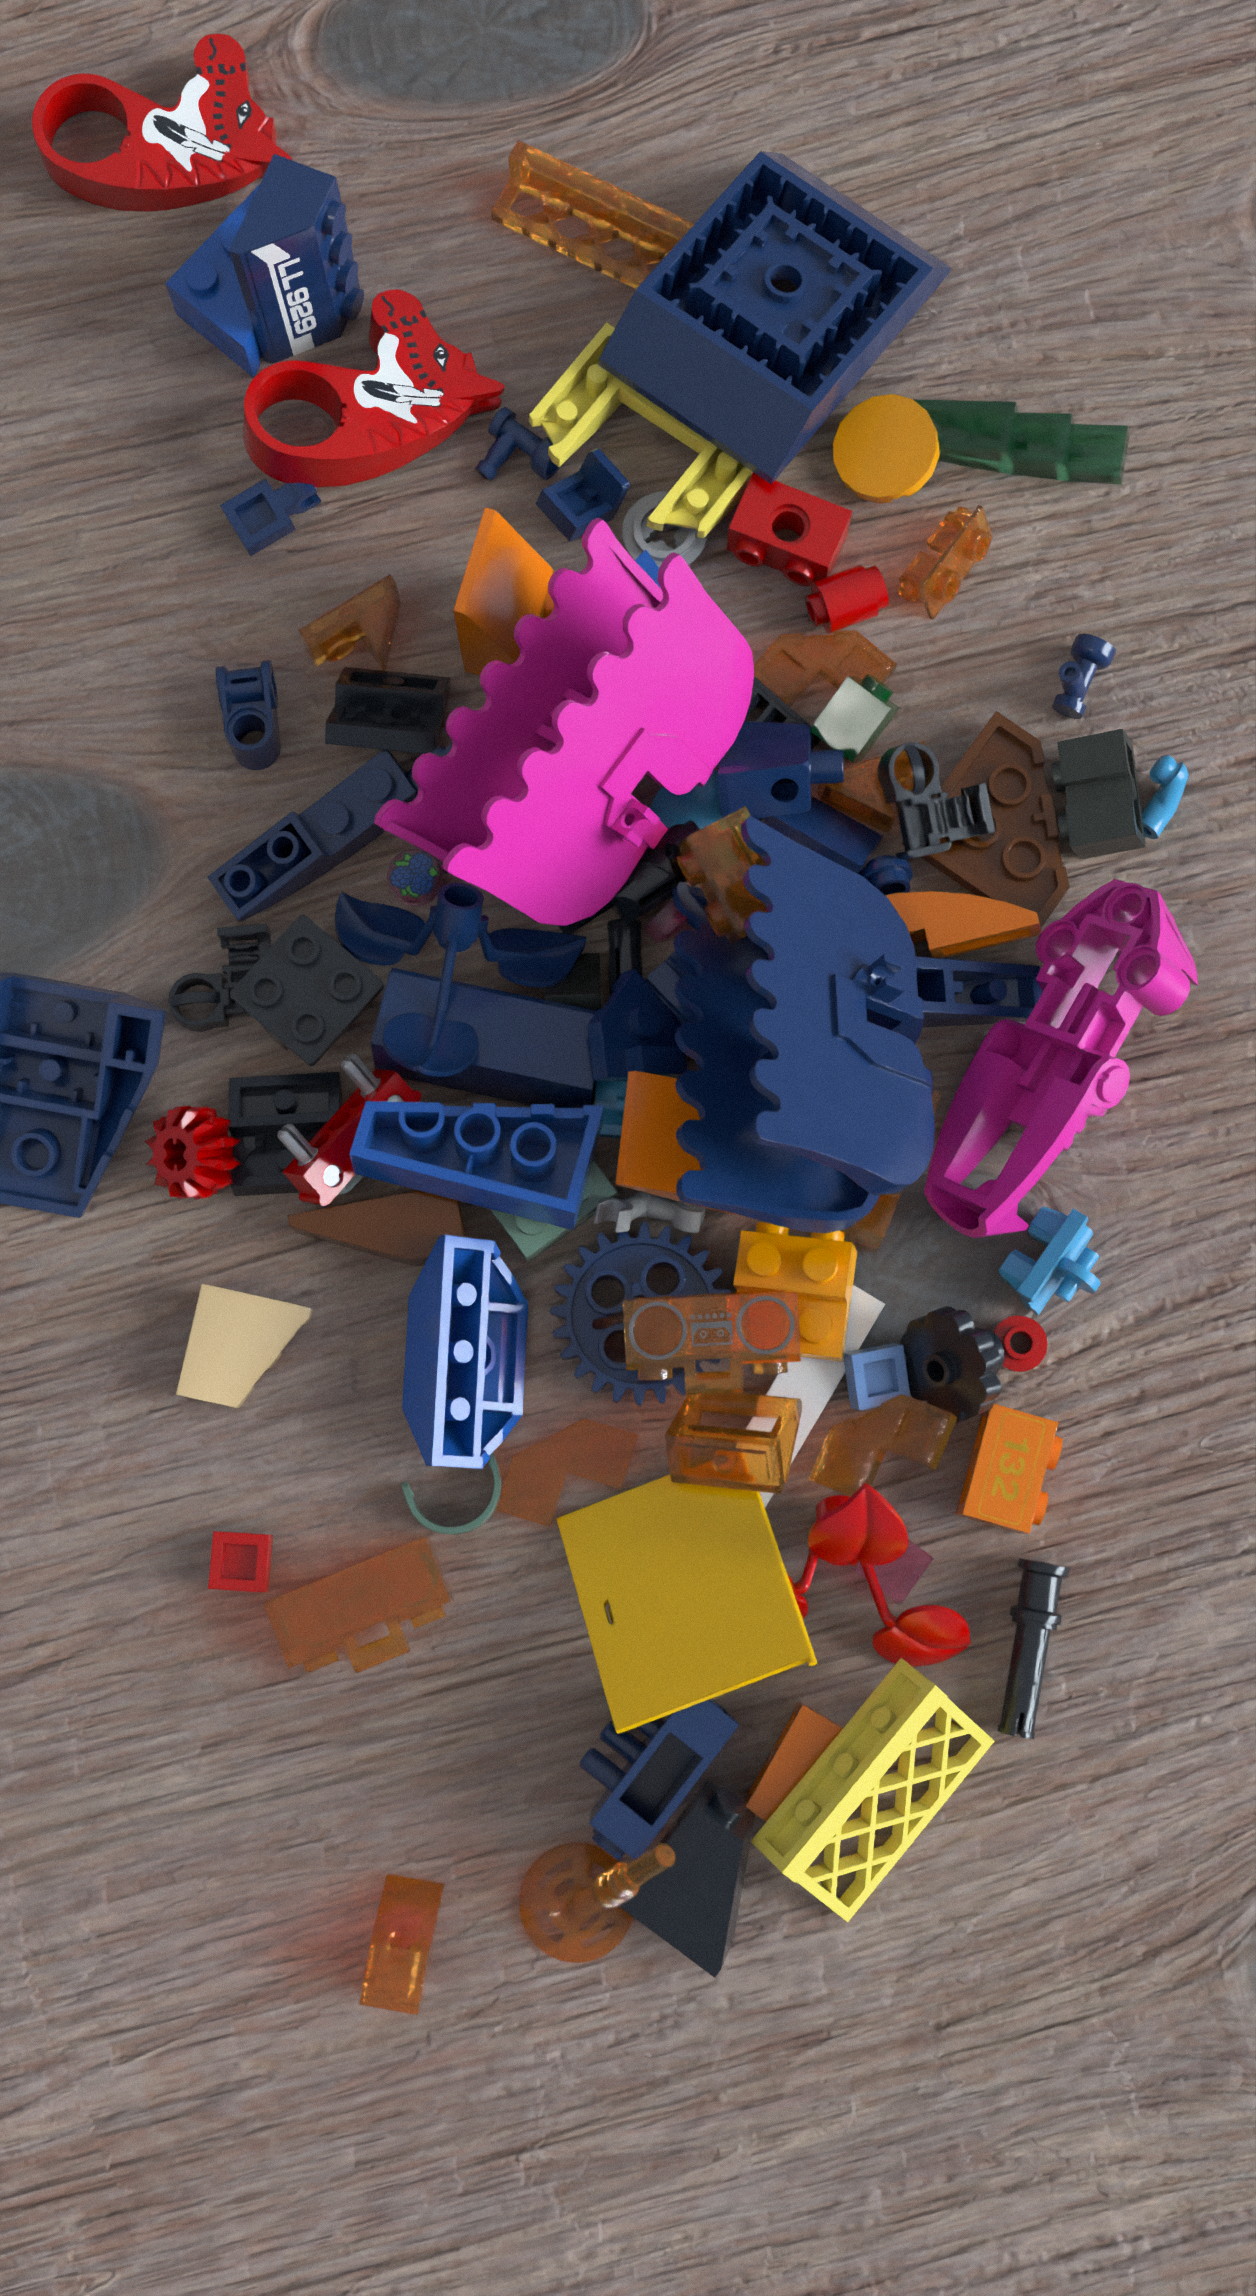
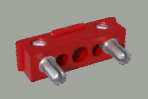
[277,1054,421,1206]

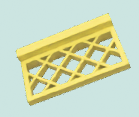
[750,1658,995,1922]

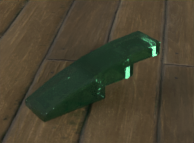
[913,399,1130,485]

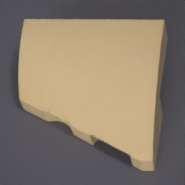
[176,1284,313,1409]

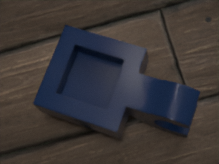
[220,478,321,557]

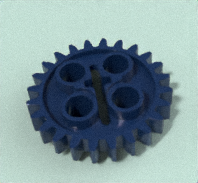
[550,1222,733,1406]

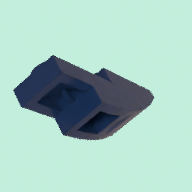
[207,750,418,922]

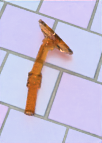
[519,1842,675,1963]

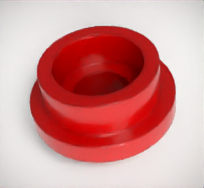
[993,1316,1048,1372]

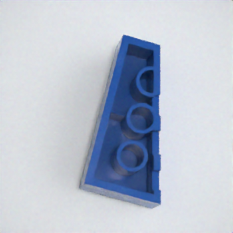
[349,1101,604,1230]

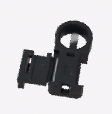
[878,742,995,860]
[168,924,271,1032]

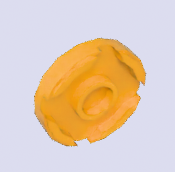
[833,394,940,504]

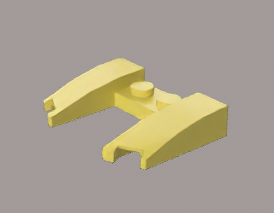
[529,322,753,538]

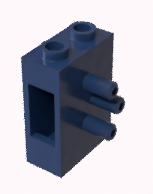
[579,1699,739,1862]

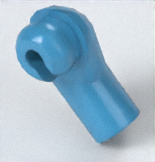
[1142,755,1189,839]

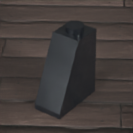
[619,1779,755,1978]

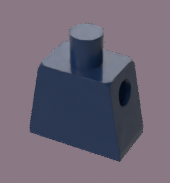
[718,721,844,822]

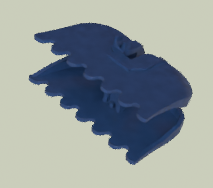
[673,816,935,1233]

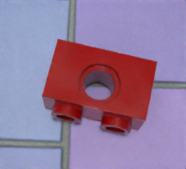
[726,472,853,586]

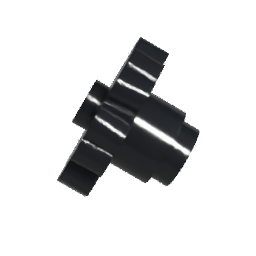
[900,1306,1005,1424]

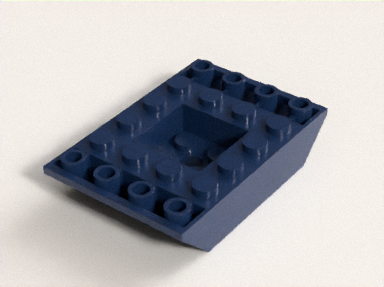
[598,151,951,484]

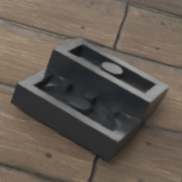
[325,667,450,754]
[228,1072,342,1196]

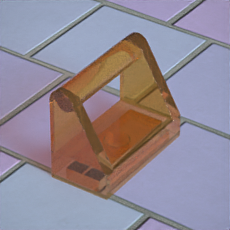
[665,1388,802,1494]

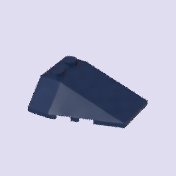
[0,973,166,1218]

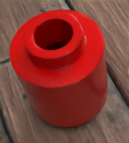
[805,565,889,634]

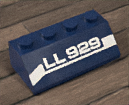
[229,154,364,364]

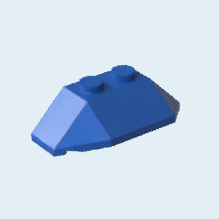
[402,1235,528,1469]

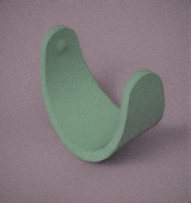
[401,1452,502,1535]

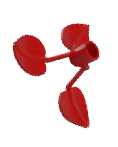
[788,1482,971,1667]

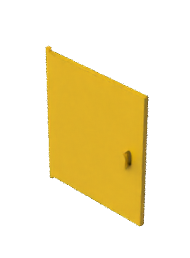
[556,1442,817,1734]

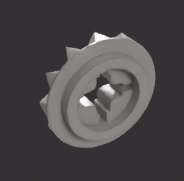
[622,491,707,568]

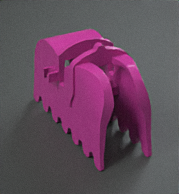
[374,518,754,926]

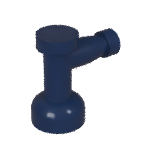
[475,407,562,482]
[1052,634,1116,719]

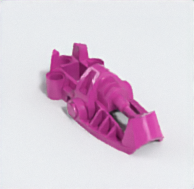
[924,879,1198,1238]

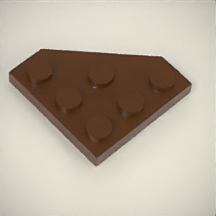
[901,711,1070,928]

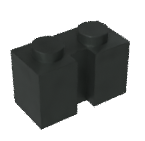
[1052,728,1146,859]

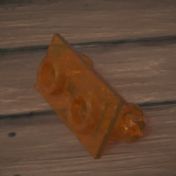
[897,505,993,620]

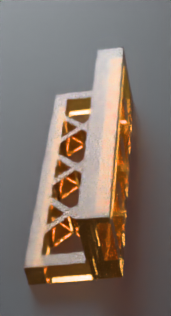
[491,140,694,289]

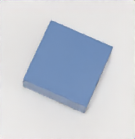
[843,1343,911,1411]

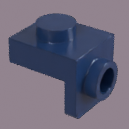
[535,448,630,542]

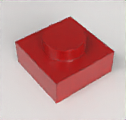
[208,1531,273,1593]

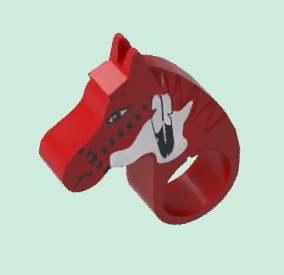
[32,33,292,212]
[243,289,505,487]

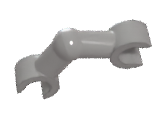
[594,1191,706,1233]

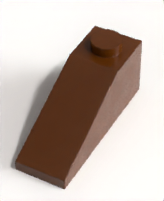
[287,1190,466,1267]

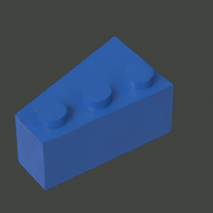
[165,184,261,378]

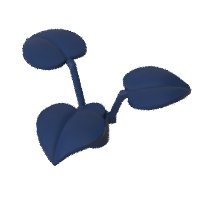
[335,883,587,1077]

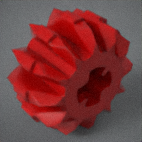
[144,1105,242,1200]

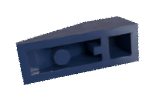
[916,957,1042,1028]

